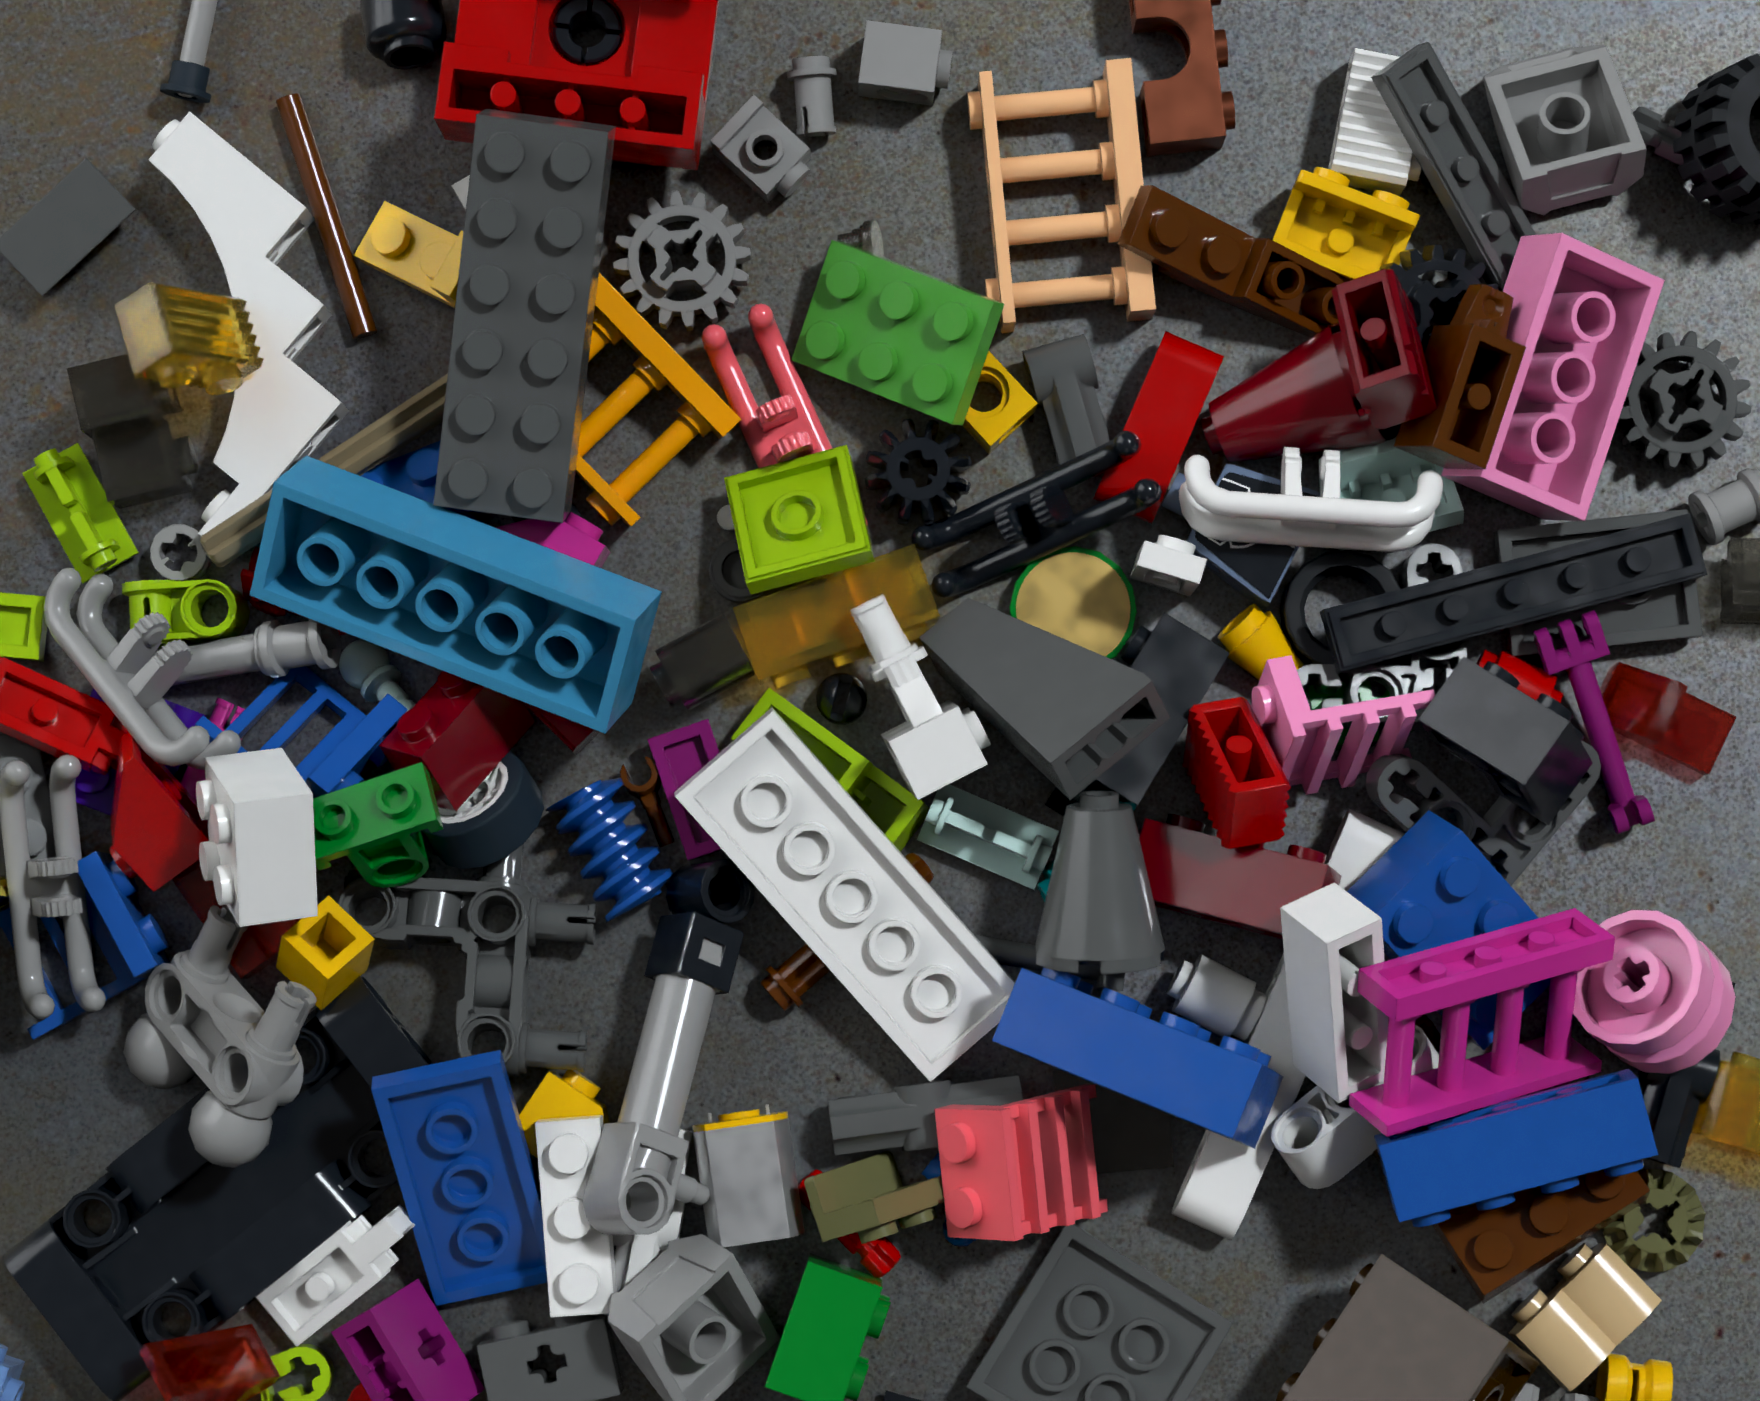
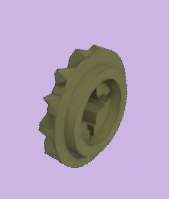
[1602,1169,1706,1272]

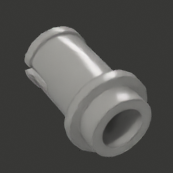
[787,56,837,138]

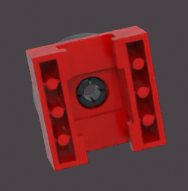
[434,0,719,170]

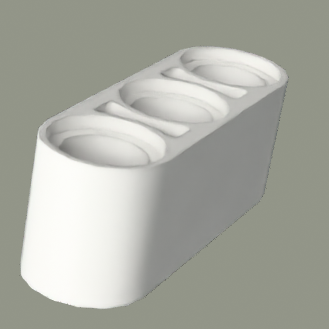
[1271,1025,1439,1189]

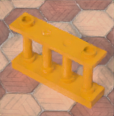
[576,272,741,527]

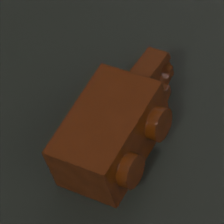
[1394,284,1526,469]

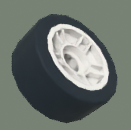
[421,751,544,869]

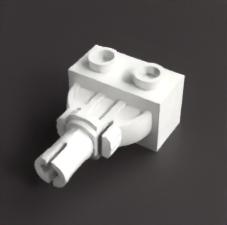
[850,594,991,800]

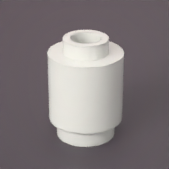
[1167,954,1267,1041]

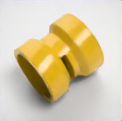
[1595,1353,1673,1401]

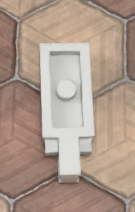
[255,1205,415,1347]

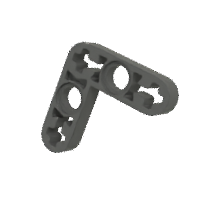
[1297,543,1467,730]
[1366,741,1601,886]

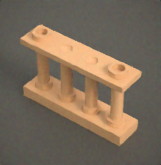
[967,58,1156,333]

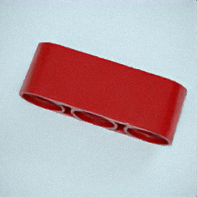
[1093,331,1224,524]

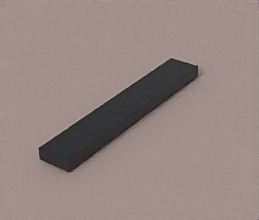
[1320,513,1708,674]

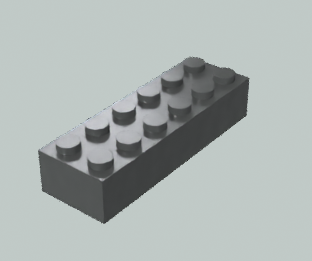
[433,109,616,523]

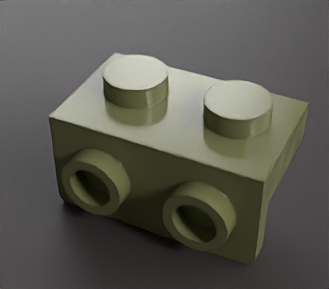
[804,1151,944,1244]

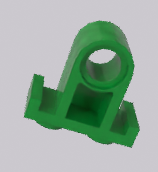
[313,762,443,888]

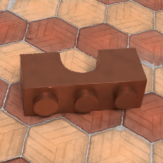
[1129,0,1235,157]

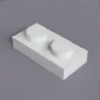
[1130,535,1207,597]

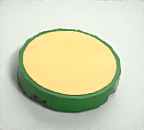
[1009,546,1137,659]

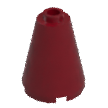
[1201,322,1385,463]

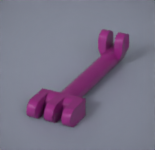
[1533,610,1655,834]

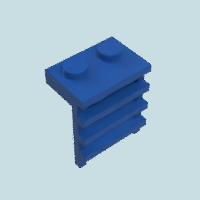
[195,666,408,798]
[0,851,171,1040]

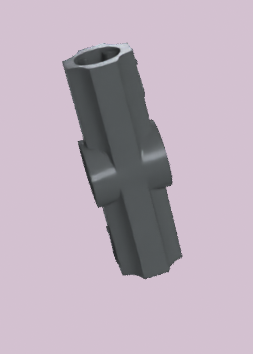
[828,1075,1023,1155]

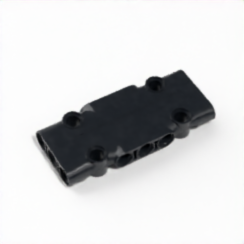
[3,975,433,1401]

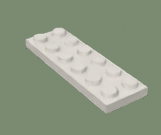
[674,707,1015,1082]

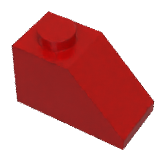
[109,732,209,892]

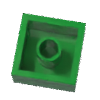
[764,1253,891,1401]

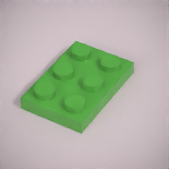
[792,240,1004,425]

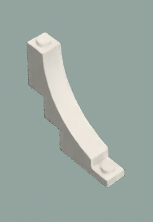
[149,111,349,536]

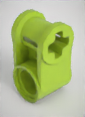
[122,579,250,649]

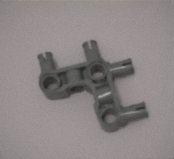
[338,844,597,1077]

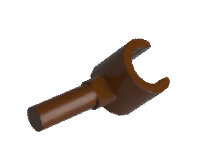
[620,756,675,847]

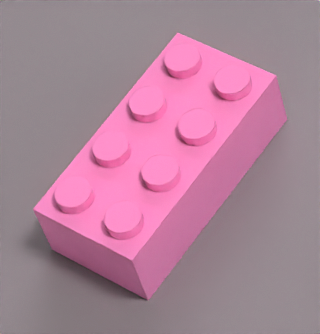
[1441,233,1665,521]

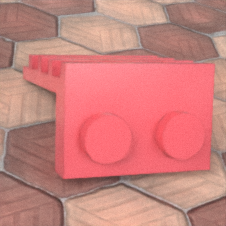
[935,1084,1108,1241]

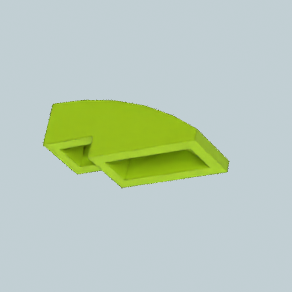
[731,687,930,852]

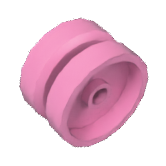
[1573,910,1735,1074]

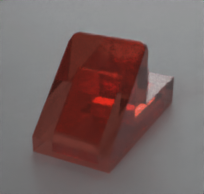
[1602,662,1736,775]

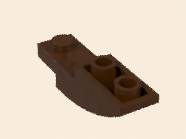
[1117,185,1350,337]

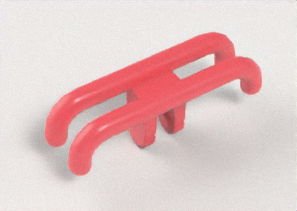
[701,303,868,525]

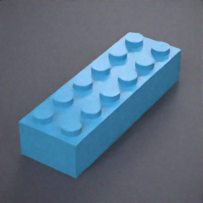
[250,455,662,734]

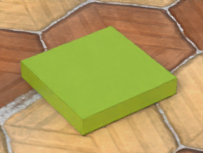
[724,445,875,595]

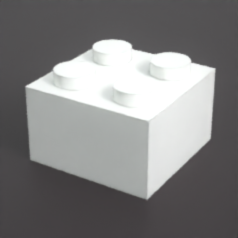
[196,748,318,927]

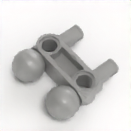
[123,906,317,1168]

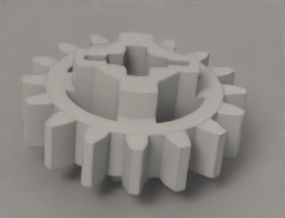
[613,190,752,331]

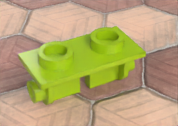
[22,443,139,584]

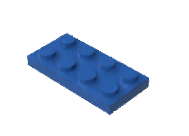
[371,1050,548,1306]

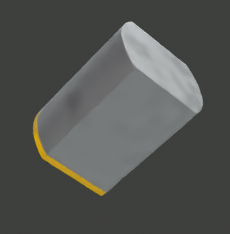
[692,1104,805,1247]

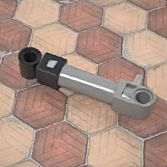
[583,859,755,1235]

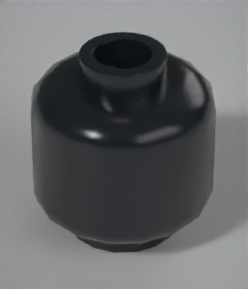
[360,0,447,70]

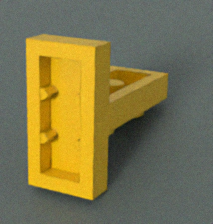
[354,201,463,308]

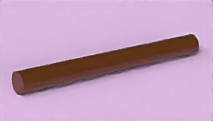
[276,93,377,339]

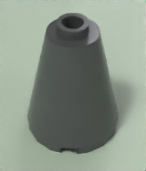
[1035,791,1165,974]

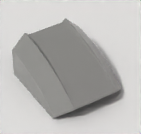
[1483,45,1647,215]
[608,1234,780,1401]

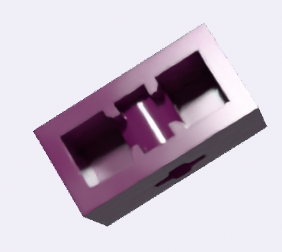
[331,1279,485,1401]

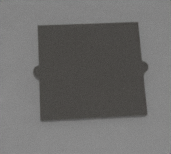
[1053,1070,1175,1174]

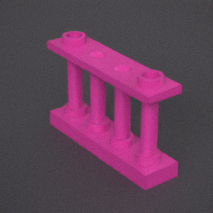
[1349,908,1615,1137]

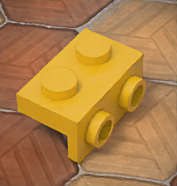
[1272,167,1420,280]

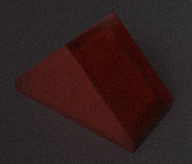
[139,1324,280,1401]

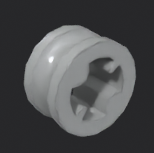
[150,524,211,581]

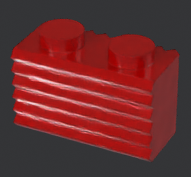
[1183,697,1291,849]

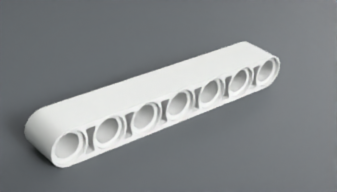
[1172,808,1405,1240]

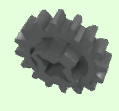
[1618,331,1752,471]

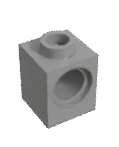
[858,20,953,106]

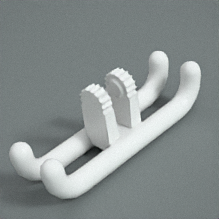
[1179,447,1443,552]

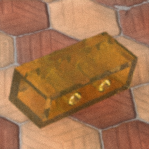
[733,544,940,690]

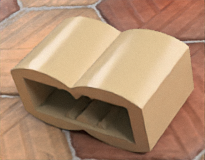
[1509,1243,1662,1392]

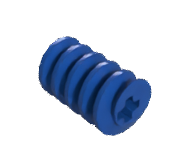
[546,778,673,923]

